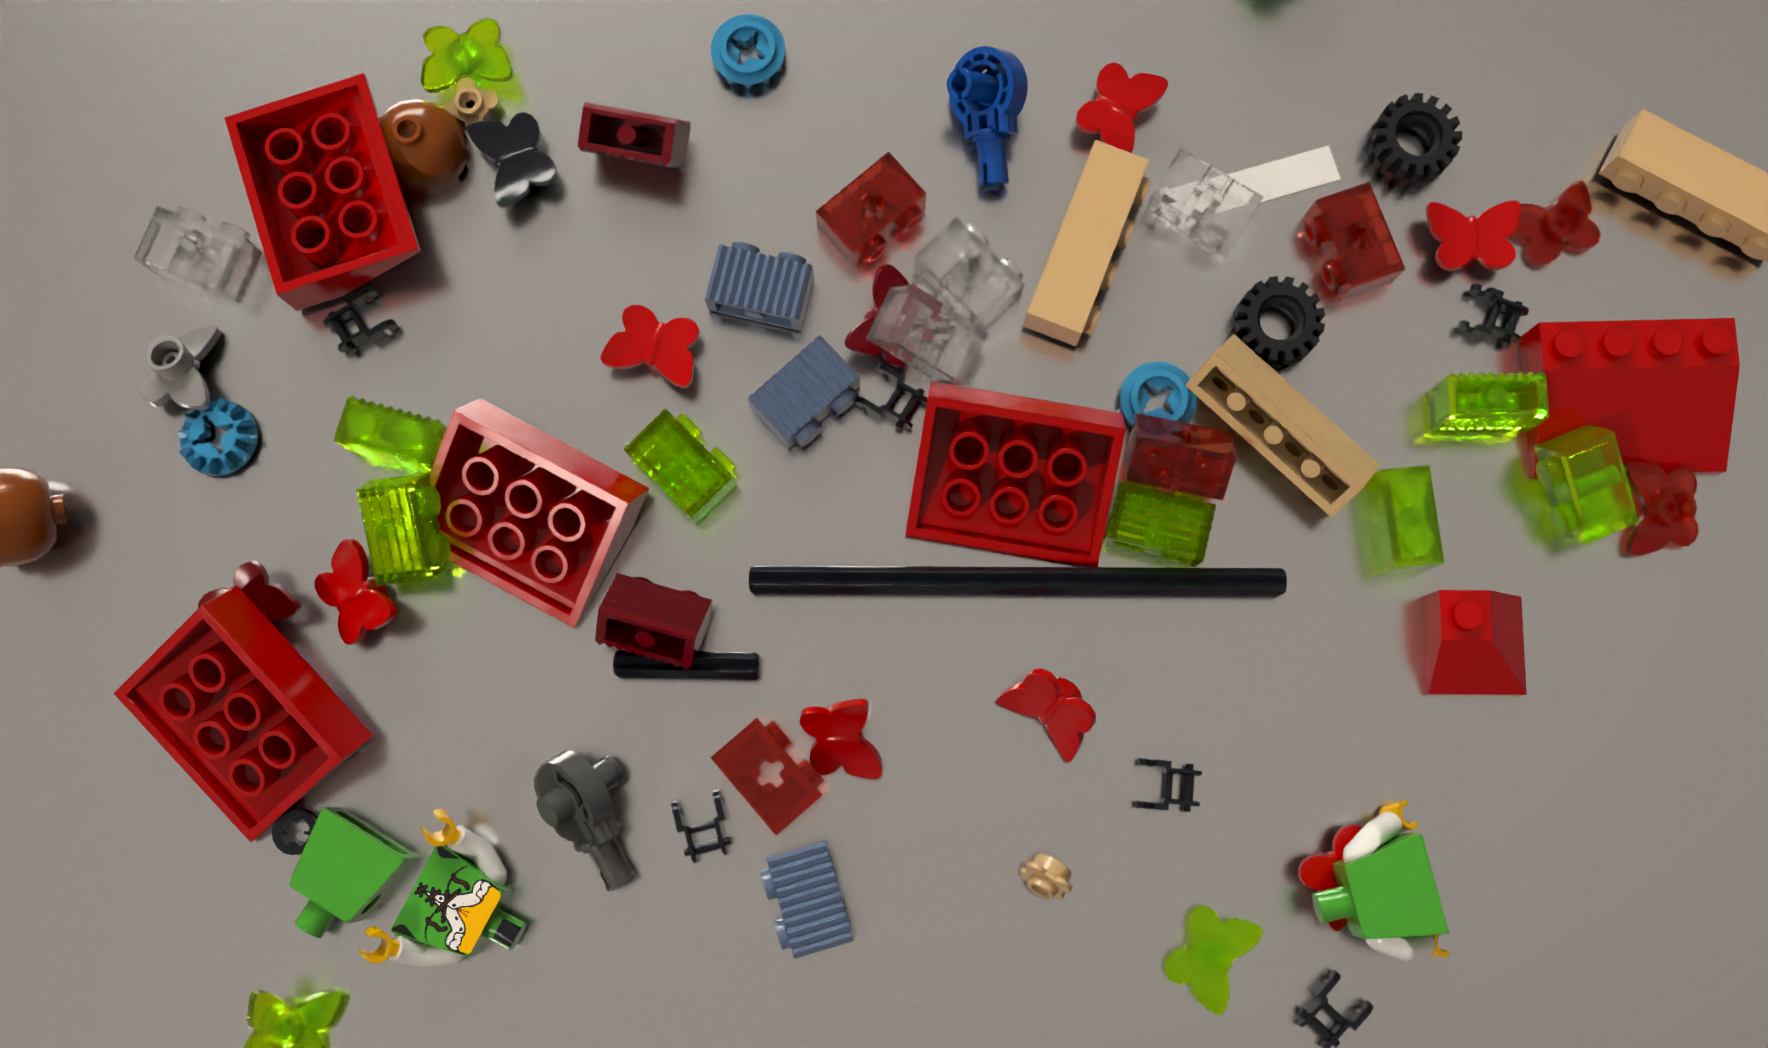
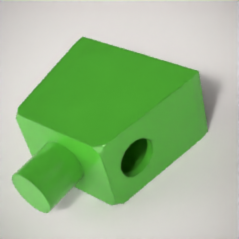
[289,807,418,938]

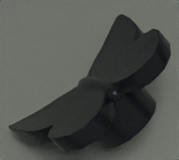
[467,112,557,208]

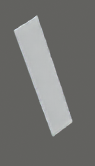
[1156,145,1341,229]

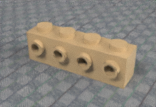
[1598,109,1768,262]
[1023,140,1152,346]
[1185,334,1380,518]

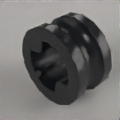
[272,809,319,855]

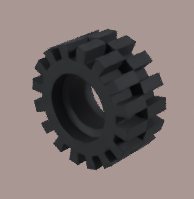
[1367,93,1462,188]
[1231,276,1325,370]

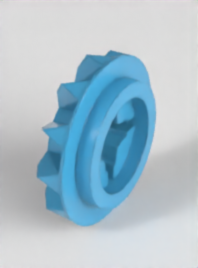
[711,14,786,89]
[1119,362,1197,438]
[176,398,258,476]

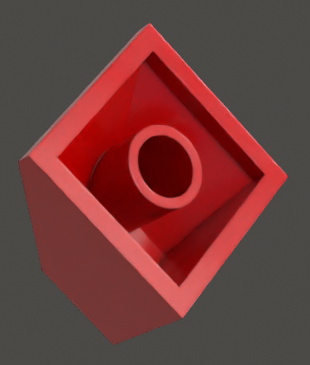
[1421,590,1527,695]

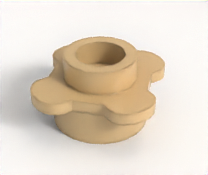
[442,77,499,128]
[1020,854,1072,900]

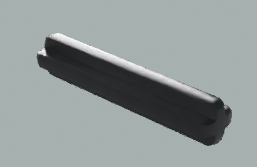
[613,650,760,680]

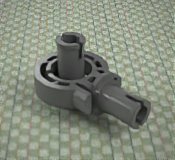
[534,750,636,891]

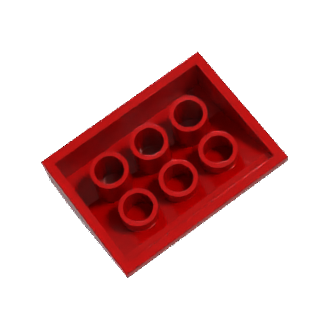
[224,73,421,311]
[1518,318,1740,478]
[905,381,1126,567]
[406,398,650,628]
[113,586,374,843]

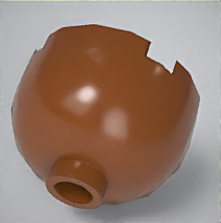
[380,99,471,199]
[0,468,68,567]

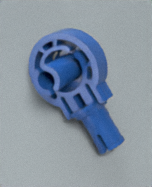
[947,46,1028,187]

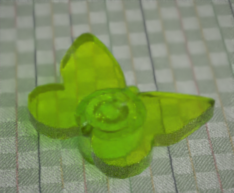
[421,18,514,93]
[1164,905,1263,1015]
[244,990,345,1048]

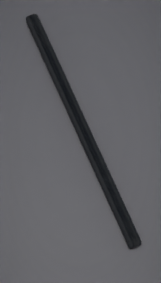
[749,566,1287,596]

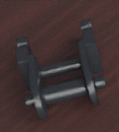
[1457,284,1529,345]
[323,286,398,353]
[855,363,927,430]
[1135,758,1202,812]
[671,789,732,863]
[1297,970,1374,1048]

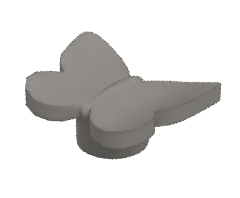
[139,326,221,410]

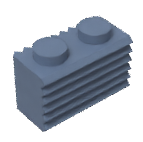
[705,242,814,331]
[748,335,860,449]
[760,840,854,959]

